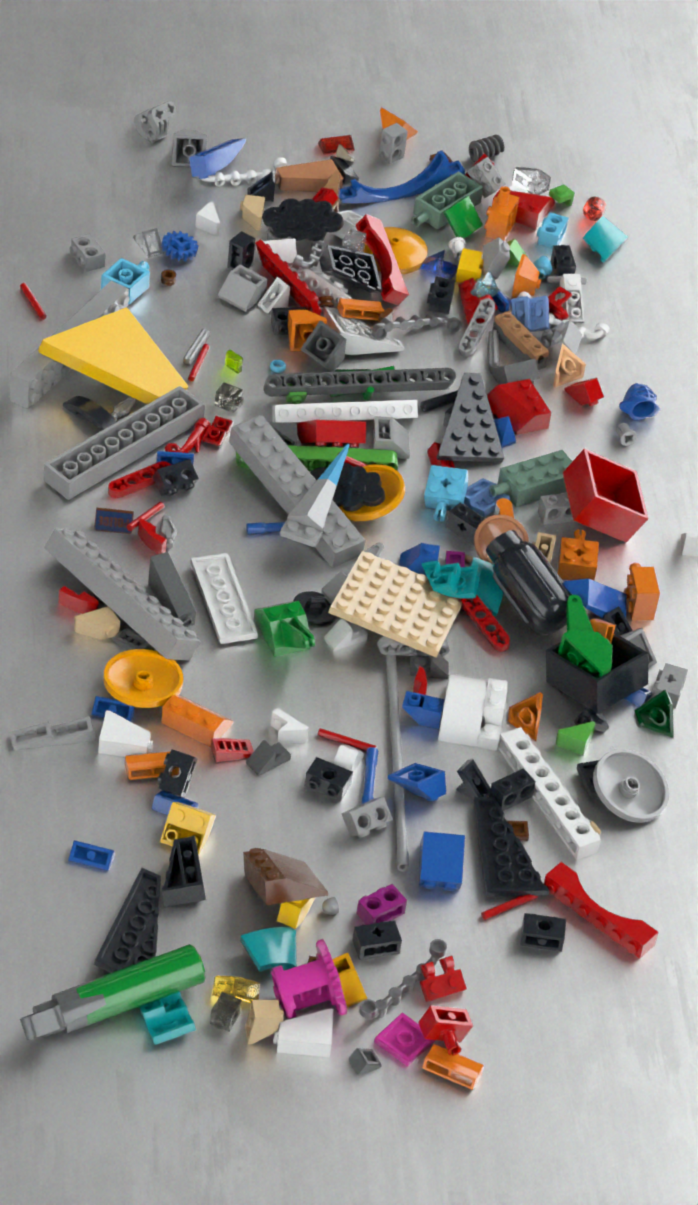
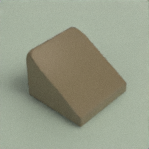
[336,144,355,162]

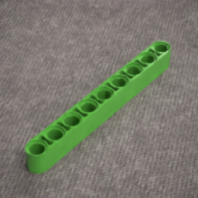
[236,445,398,471]

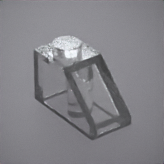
[512,167,551,195]

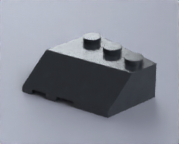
[319,245,383,293]

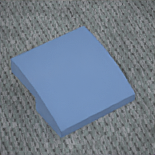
[511,296,549,332]
[464,478,510,517]

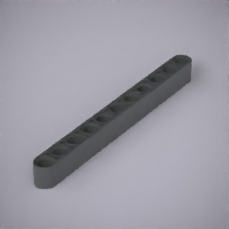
[263,368,456,397]

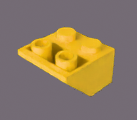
[160,802,216,855]

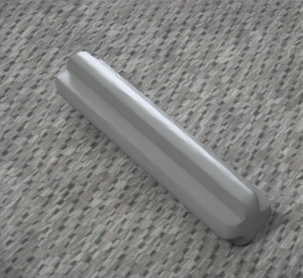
[183,328,210,365]
[488,329,499,368]

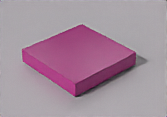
[374,1012,435,1067]

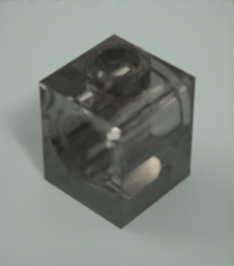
[214,382,244,413]
[210,992,242,1032]

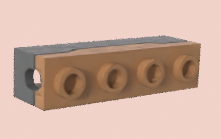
[492,311,549,370]

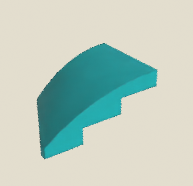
[583,216,628,263]
[470,557,503,616]
[422,560,481,598]
[240,927,297,972]
[139,992,196,1045]

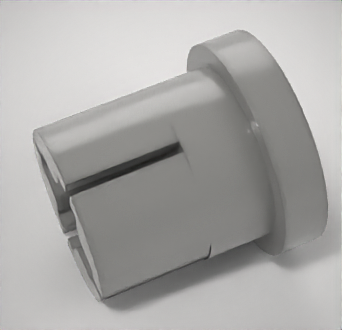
[616,423,637,446]

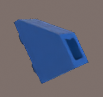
[402,691,445,729]

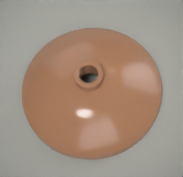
[474,515,529,562]

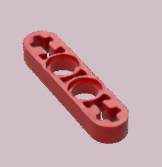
[108,461,170,498]
[461,594,510,652]

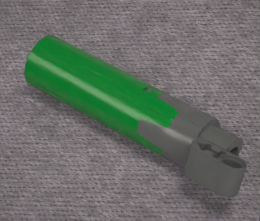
[20,944,206,1040]

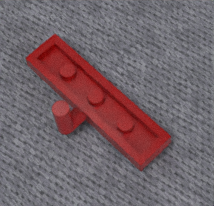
[458,277,498,333]

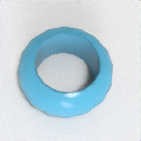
[270,360,286,373]

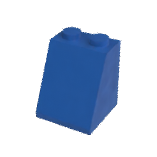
[419,831,465,891]

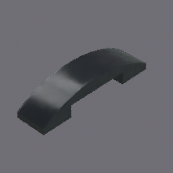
[63,396,117,432]

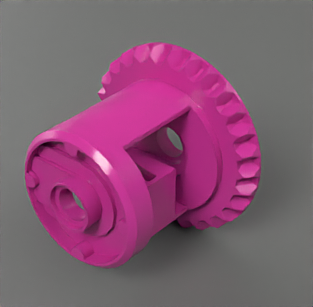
[271,939,347,1019]

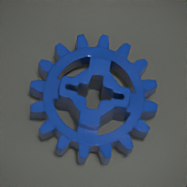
[161,231,199,261]

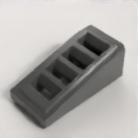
[112,628,156,651]

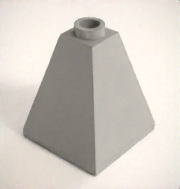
[172,130,207,167]

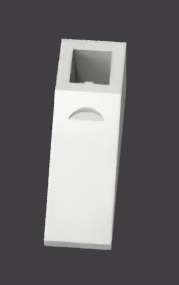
[560,274,584,322]

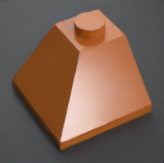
[380,107,418,140]
[511,254,541,299]
[288,310,327,352]

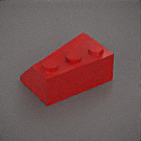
[493,189,556,230]
[487,379,551,435]
[297,419,366,448]

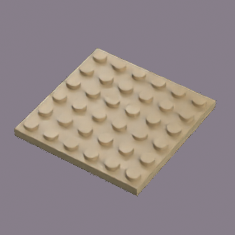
[328,551,462,658]

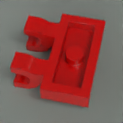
[419,956,467,1002]

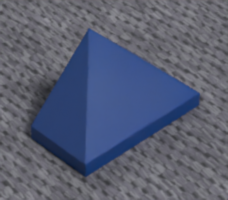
[488,283,512,313]
[494,416,516,448]

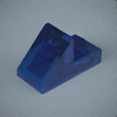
[420,250,458,279]

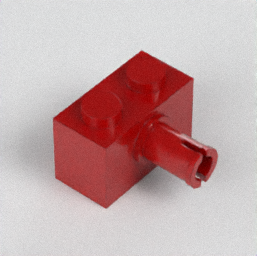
[418,1005,473,1056]

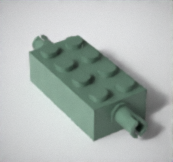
[411,171,483,229]
[489,450,572,507]

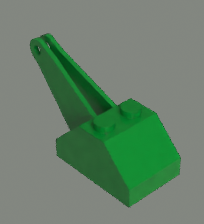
[558,595,612,678]
[254,601,315,657]

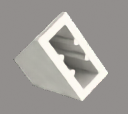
[98,710,153,757]
[273,1009,333,1057]

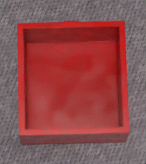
[563,448,649,543]

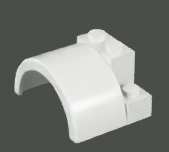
[438,674,508,751]

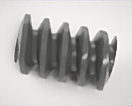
[469,134,505,162]

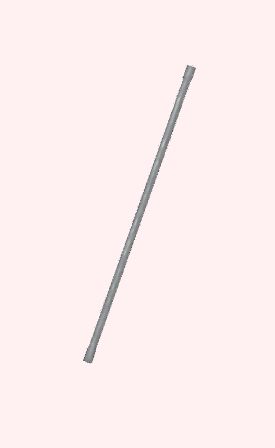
[384,559,409,871]

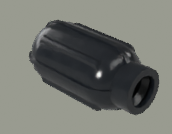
[486,530,572,636]

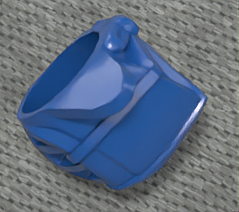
[619,383,661,421]

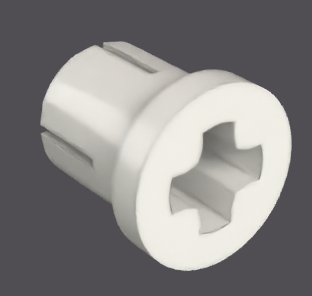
[449,237,466,260]

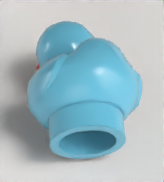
[533,256,553,280]

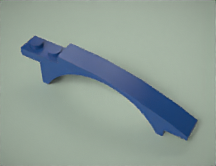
[339,150,465,204]

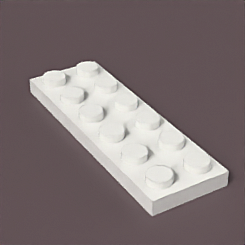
[190,553,258,644]

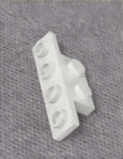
[297,267,351,309]

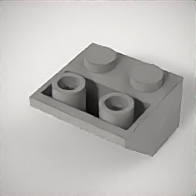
[218,264,267,312]
[540,320,582,361]
[372,416,410,459]

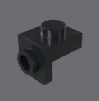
[574,708,609,732]

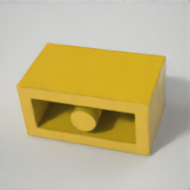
[456,248,484,283]

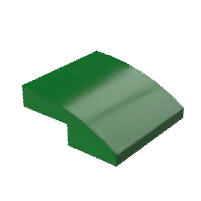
[443,196,483,239]

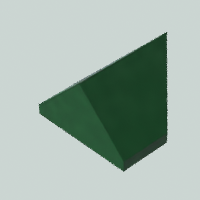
[634,689,674,738]

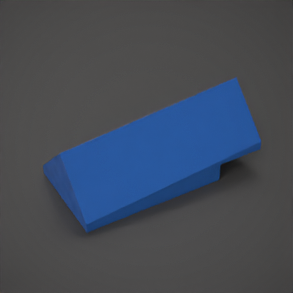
[563,579,627,619]

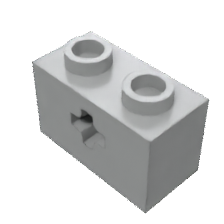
[652,663,688,709]

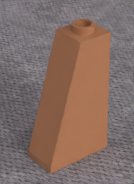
[275,159,343,192]

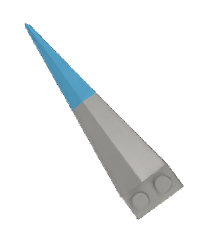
[280,444,349,548]

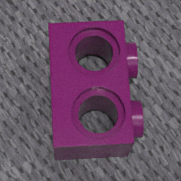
[356,884,407,925]

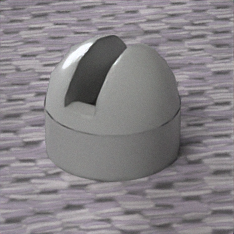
[322,897,339,915]

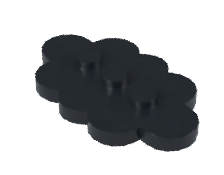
[262,198,344,241]
[310,462,386,512]

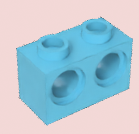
[537,212,569,248]

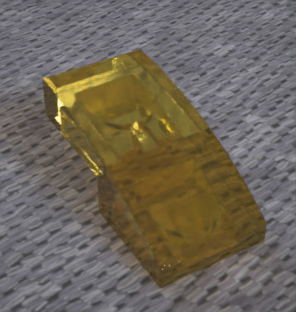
[212,976,261,1003]

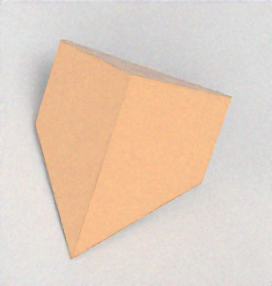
[553,344,586,387]

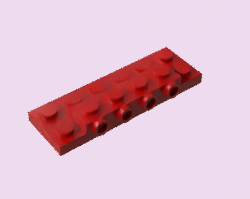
[255,239,322,316]

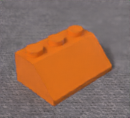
[161,695,233,747]

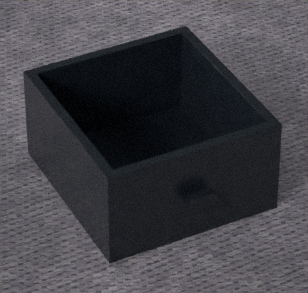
[546,632,648,714]

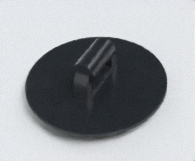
[293,591,336,623]

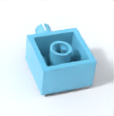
[101,258,150,305]
[424,465,469,522]

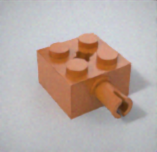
[484,186,519,241]
[557,529,599,580]
[624,563,660,620]

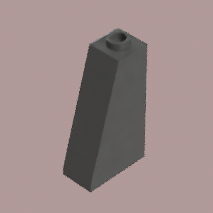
[148,552,196,627]

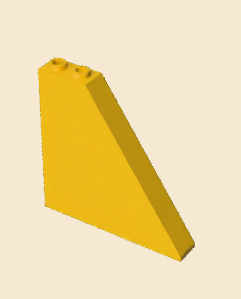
[38,307,189,404]

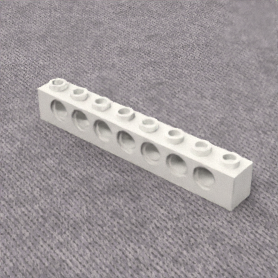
[272,400,418,423]
[498,727,601,860]

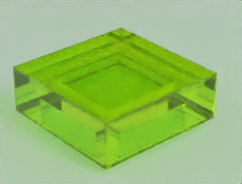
[225,349,243,374]

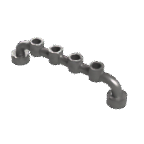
[292,237,325,270]
[372,314,462,340]
[359,939,447,1020]

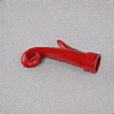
[165,418,211,453]

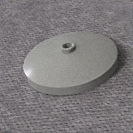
[593,749,669,823]

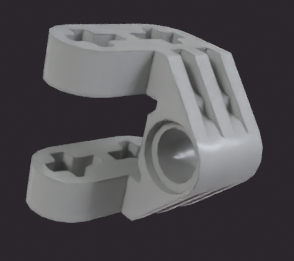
[134,101,177,143]

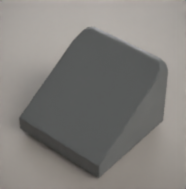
[349,1048,382,1075]

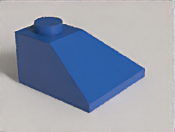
[399,543,440,577]
[388,763,446,801]

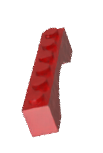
[356,214,409,305]
[544,862,659,959]

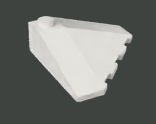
[323,306,405,355]

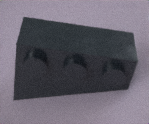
[161,836,206,907]

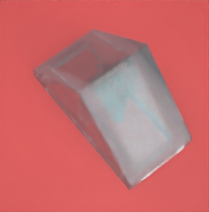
[470,271,499,298]

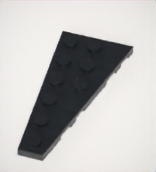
[474,797,549,897]
[93,868,161,973]

